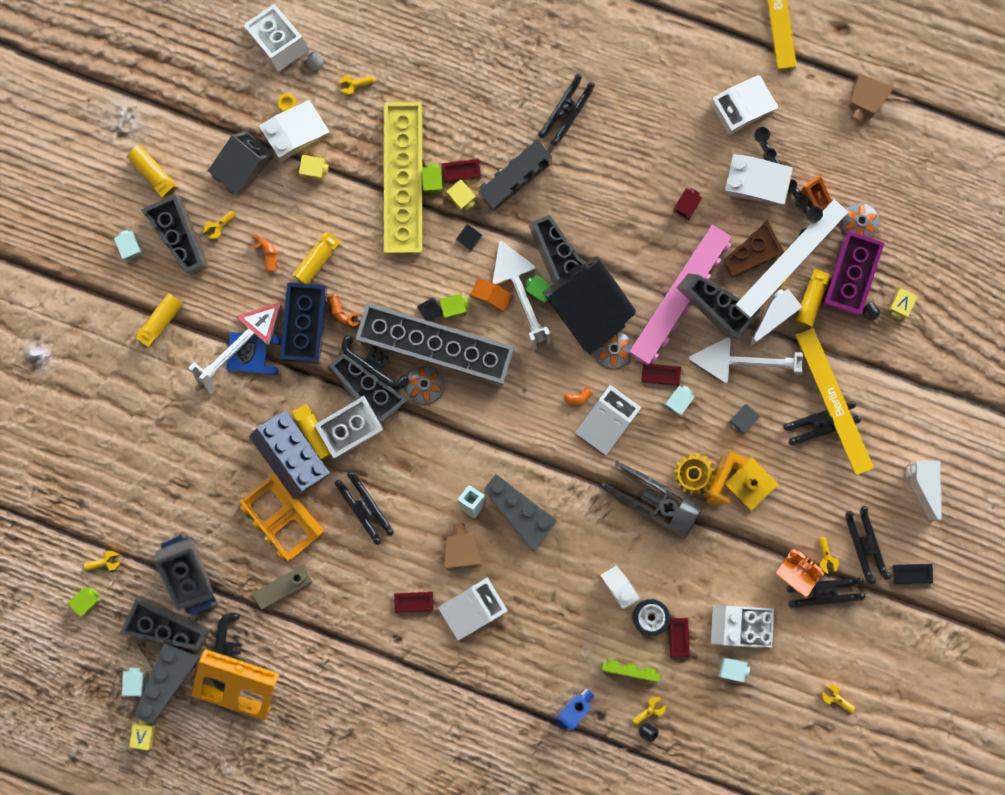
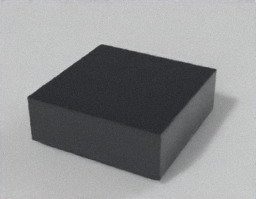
[456,224,483,251]
[417,297,443,321]

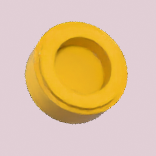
[277,93,297,112]

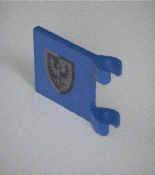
[226,332,282,375]

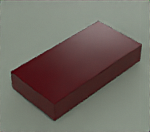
[441,159,481,183]
[641,363,681,386]
[394,592,434,613]
[669,618,690,657]

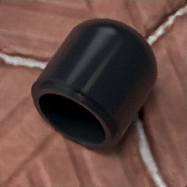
[862,301,880,321]
[639,723,659,743]

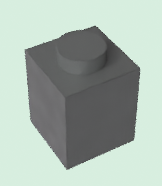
[729,404,760,434]

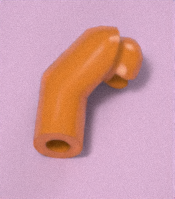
[564,387,593,406]

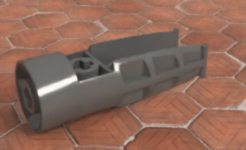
[602,460,703,538]

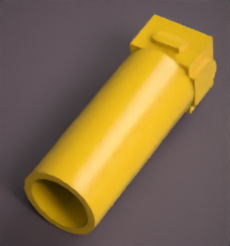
[126,145,178,198]
[292,232,341,284]
[794,269,831,328]
[135,293,183,347]
[292,404,331,460]

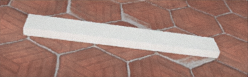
[735,200,848,319]

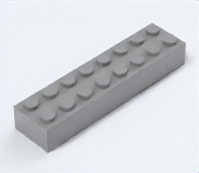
[355,303,514,386]

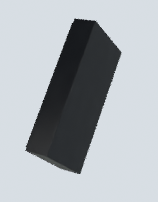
[893,564,933,584]

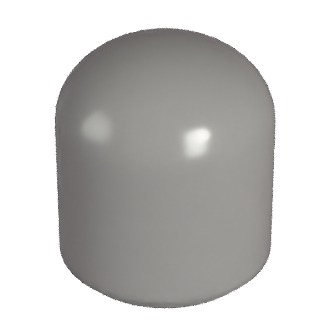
[304,51,324,71]

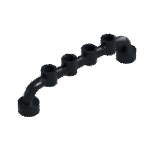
[754,127,823,223]

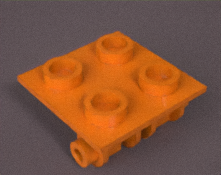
[775,549,824,598]

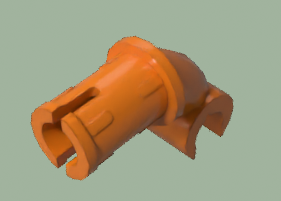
[250,235,279,271]
[327,295,360,328]

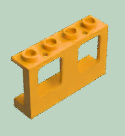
[703,451,749,507]
[239,473,325,561]
[191,650,279,720]

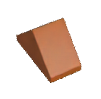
[800,175,832,211]
[470,279,513,312]

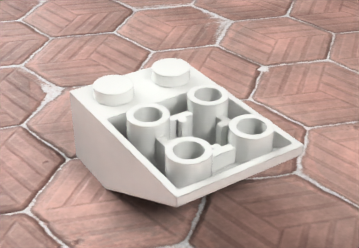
[710,75,778,135]
[575,385,641,455]
[438,577,508,641]
[711,605,774,647]

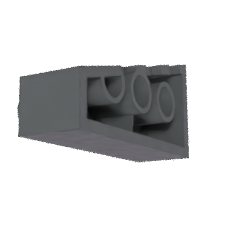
[479,139,552,212]
[141,195,209,275]
[529,215,585,284]
[677,273,761,339]
[328,353,408,425]
[484,474,557,552]
[120,596,211,650]
[134,643,202,723]

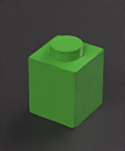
[525,275,551,305]

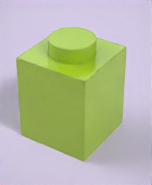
[422,164,443,194]
[439,293,469,320]
[67,587,101,617]

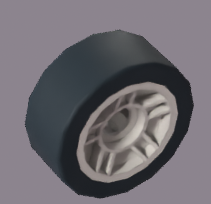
[633,599,670,636]

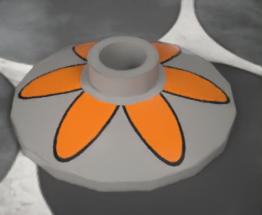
[841,203,879,238]
[595,332,632,368]
[405,366,443,404]

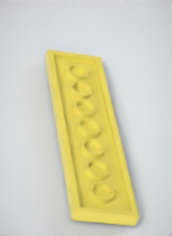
[384,102,422,254]

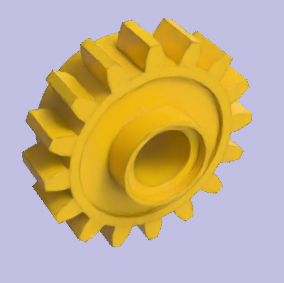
[674,453,717,495]

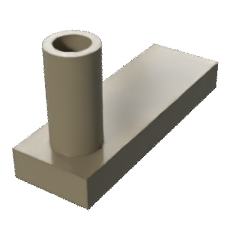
[253,565,313,610]

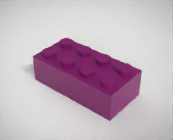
[821,231,885,318]

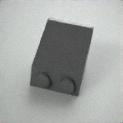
[208,131,275,195]

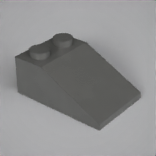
[154,538,214,611]

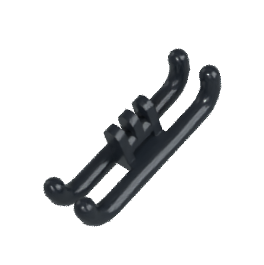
[538,74,595,146]
[341,335,409,389]
[783,401,861,446]
[335,471,394,545]
[845,506,891,585]
[786,577,866,608]
[212,613,242,691]

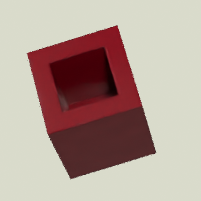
[673,188,702,220]

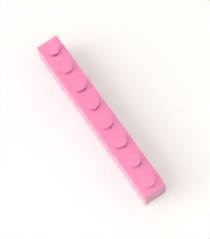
[628,225,731,366]

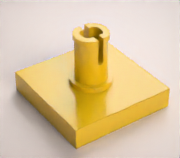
[724,457,779,511]

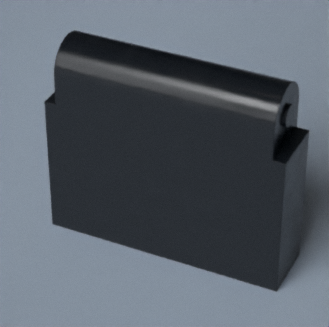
[542,257,636,355]

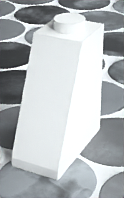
[600,565,640,609]

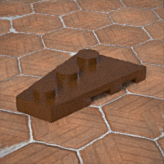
[724,220,784,278]

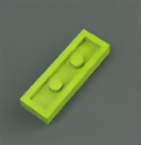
[601,659,661,682]

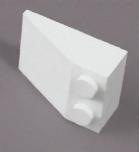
[244,4,309,72]
[259,101,330,162]
[725,154,793,205]
[749,289,802,346]
[315,396,383,459]
[906,461,942,521]

